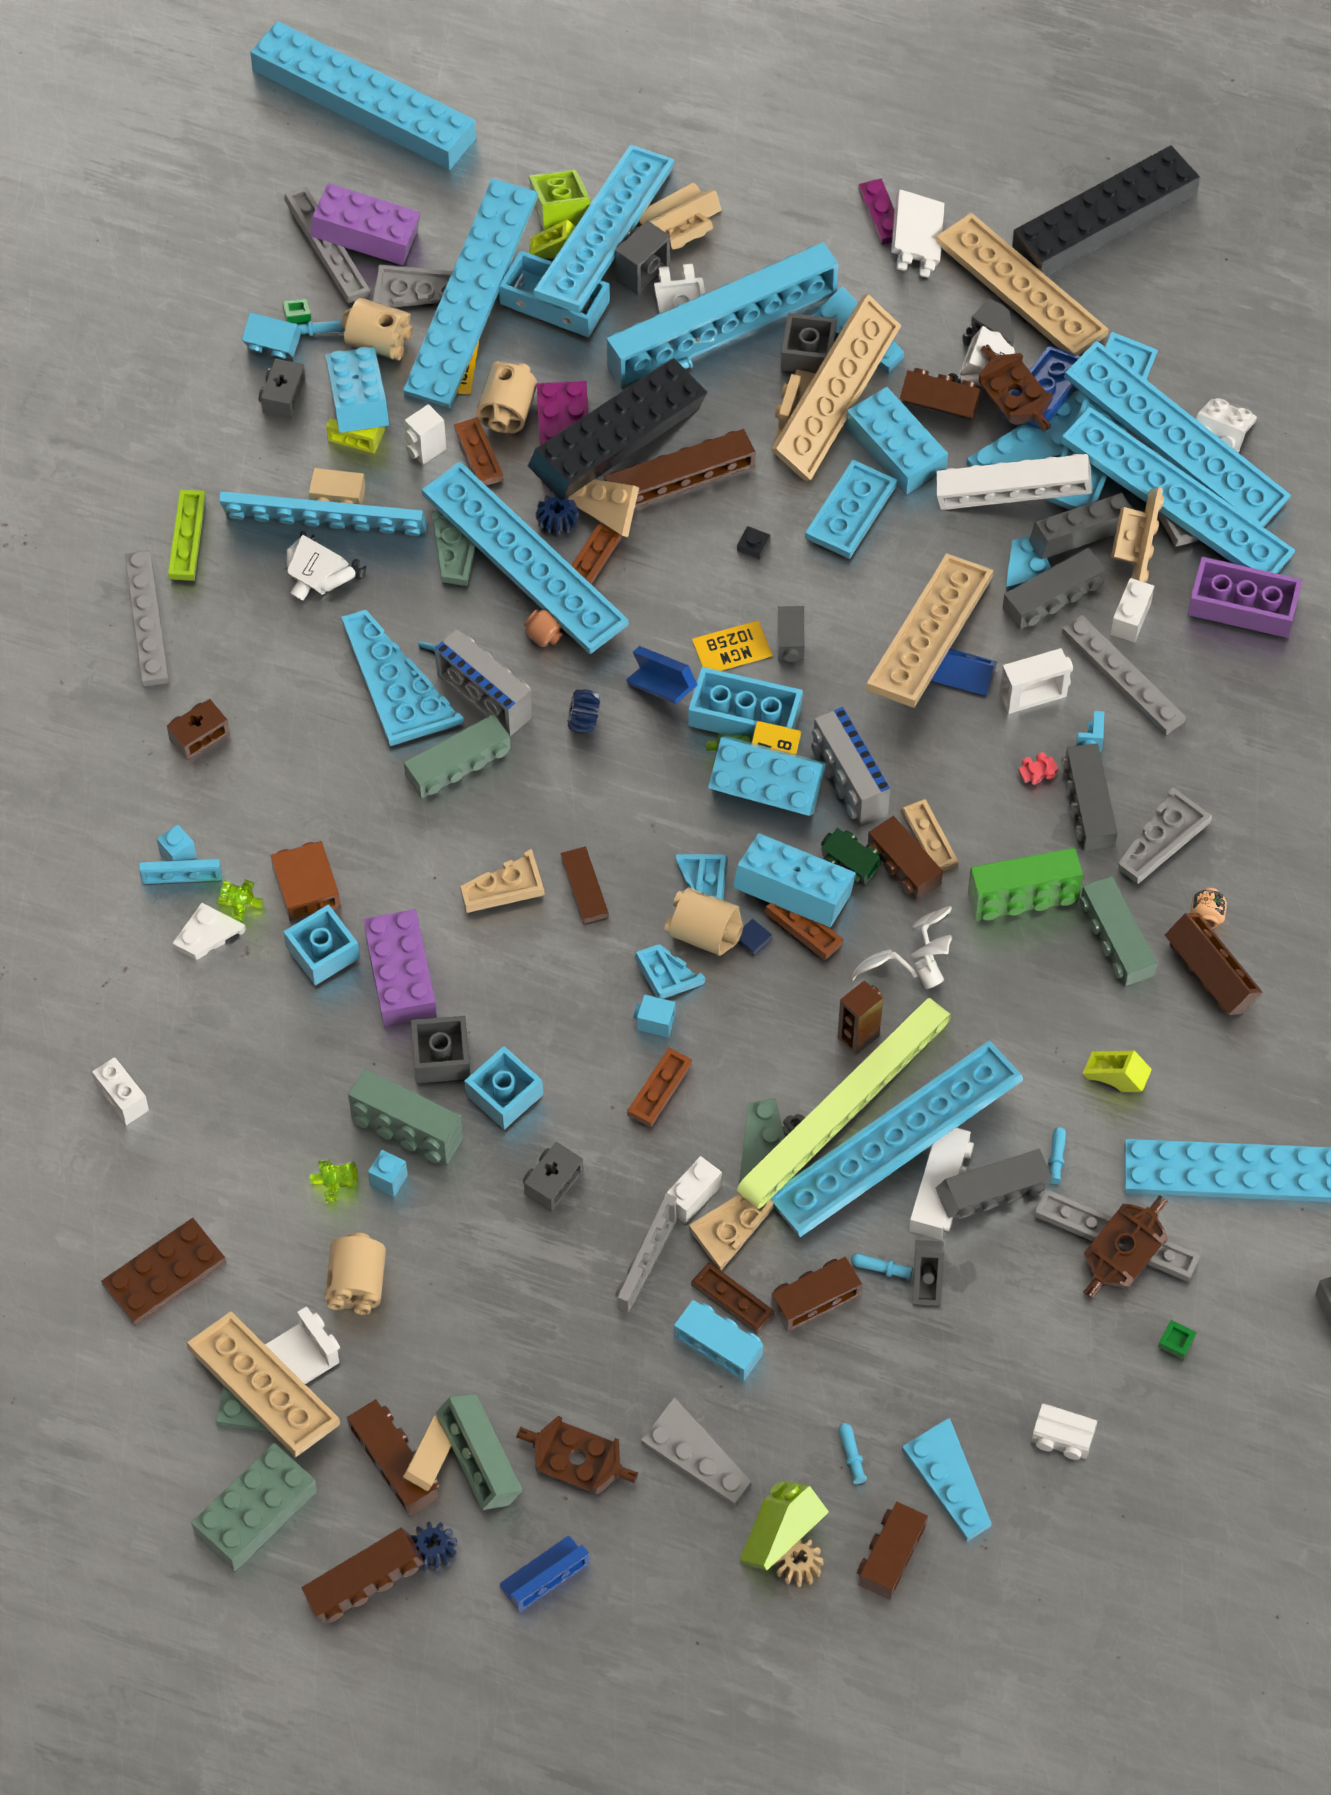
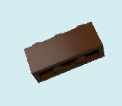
[900,368,982,420]
[867,816,943,901]
[837,980,883,1055]
[771,1256,862,1332]
[857,1501,928,1600]

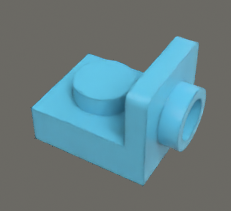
[1076,711,1105,752]

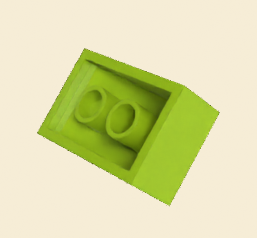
[529,169,591,230]
[740,1481,829,1570]

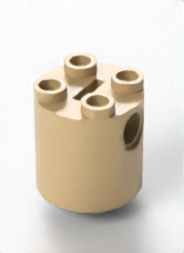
[341,298,413,361]
[476,361,537,433]
[664,887,743,956]
[325,1232,386,1315]

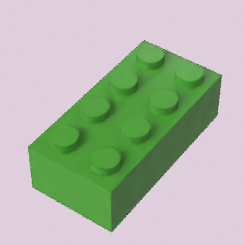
[968,848,1083,921]

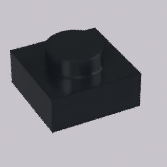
[737,526,771,559]

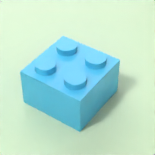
[283,904,360,985]
[465,1046,543,1130]

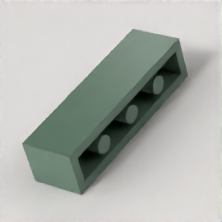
[404,714,511,799]
[1079,876,1157,986]
[436,1393,523,1510]

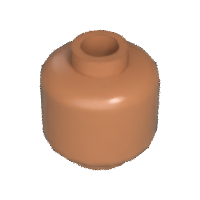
[524,609,563,647]

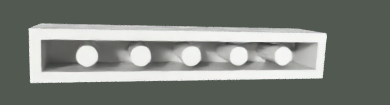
[937,454,1092,510]

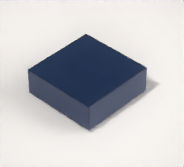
[738,918,772,956]

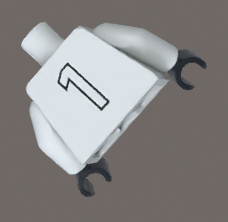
[948,326,1015,386]
[287,531,367,601]

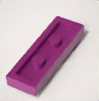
[858,178,895,245]

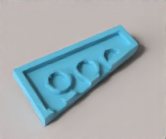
[812,286,904,373]
[902,1418,991,1542]

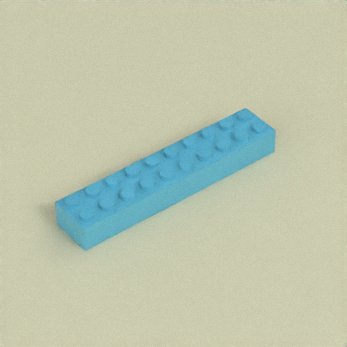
[250,21,476,170]
[607,242,838,389]

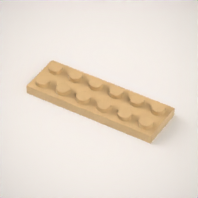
[187,1311,340,1457]

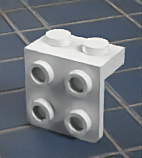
[1196,398,1257,453]
[265,1306,340,1384]

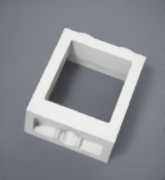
[999,648,1073,714]

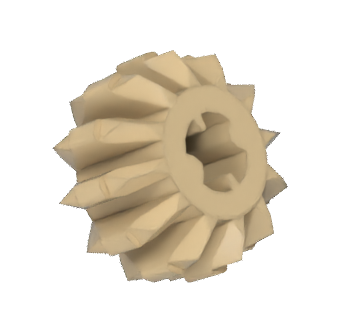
[774,1539,824,1588]

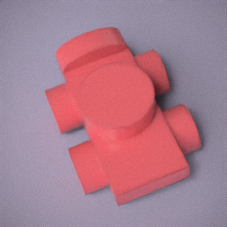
[1018,752,1059,784]

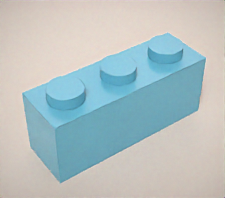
[674,1300,763,1381]

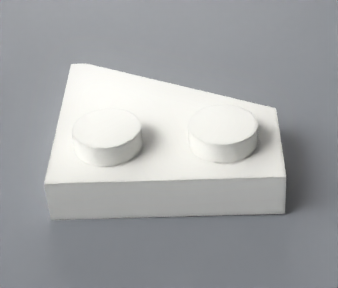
[173,903,246,960]

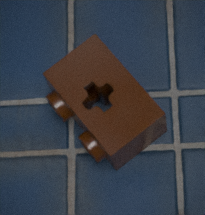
[166,699,230,760]

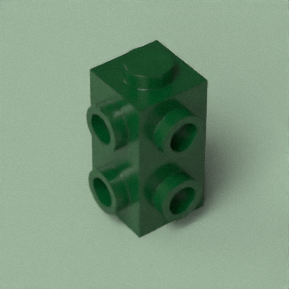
[821,828,881,886]

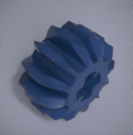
[536,494,579,537]
[567,689,600,733]
[411,1521,458,1572]

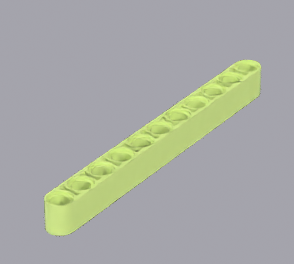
[736,998,951,1209]

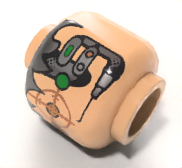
[1191,888,1227,929]

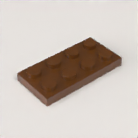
[101,1217,226,1326]

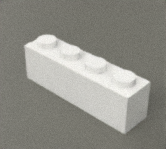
[909,1128,974,1240]

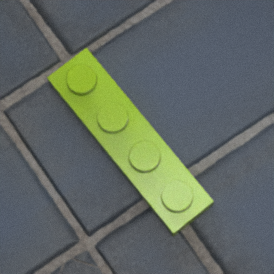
[168,489,206,581]

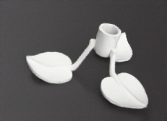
[851,906,952,989]

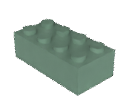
[348,1069,463,1166]
[191,1443,317,1572]

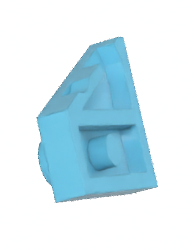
[1006,535,1051,592]
[676,854,728,900]
[634,944,706,999]

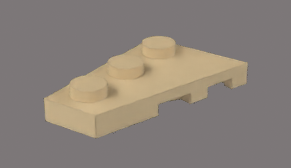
[568,479,639,537]
[460,849,545,913]
[689,1194,774,1271]

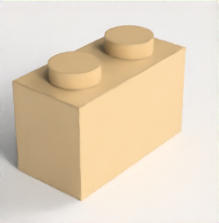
[309,468,365,505]

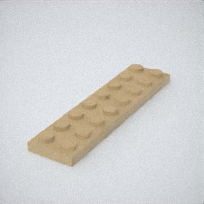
[936,213,1109,356]
[771,294,901,481]
[866,553,994,708]

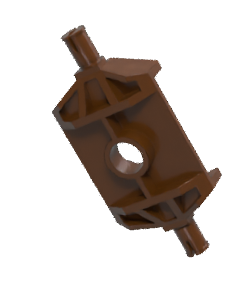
[978,344,1053,432]
[1083,1195,1168,1299]
[516,1416,639,1494]

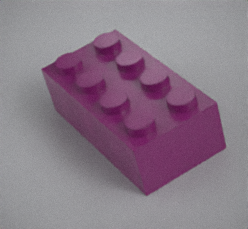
[537,381,589,483]

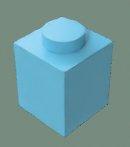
[157,824,197,861]
[633,995,676,1038]
[368,1150,408,1197]

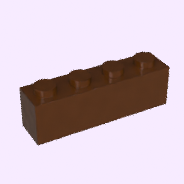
[1165,913,1263,1015]
[347,1399,440,1517]
[301,1527,425,1623]

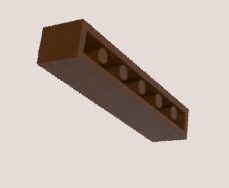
[604,429,756,507]

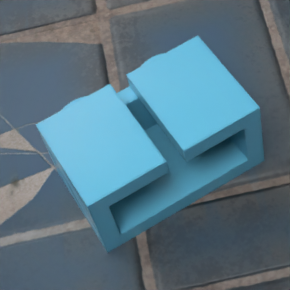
[242,312,302,360]

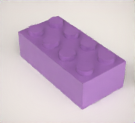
[310,183,421,265]
[1188,557,1303,638]
[363,909,437,1027]

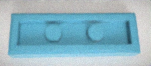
[139,859,222,884]

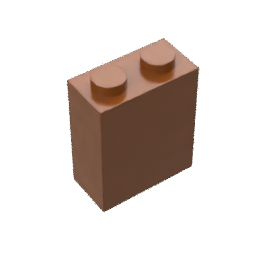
[270,841,341,921]

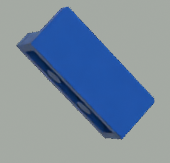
[626,646,698,704]
[931,649,998,695]
[500,1536,590,1612]

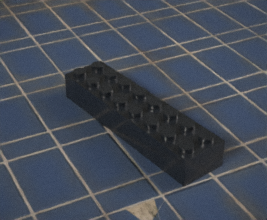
[1012,145,1200,276]
[527,357,707,501]

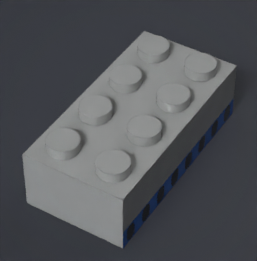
[435,629,532,737]
[811,707,891,827]

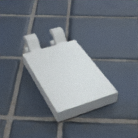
[891,189,944,278]
[654,264,714,346]

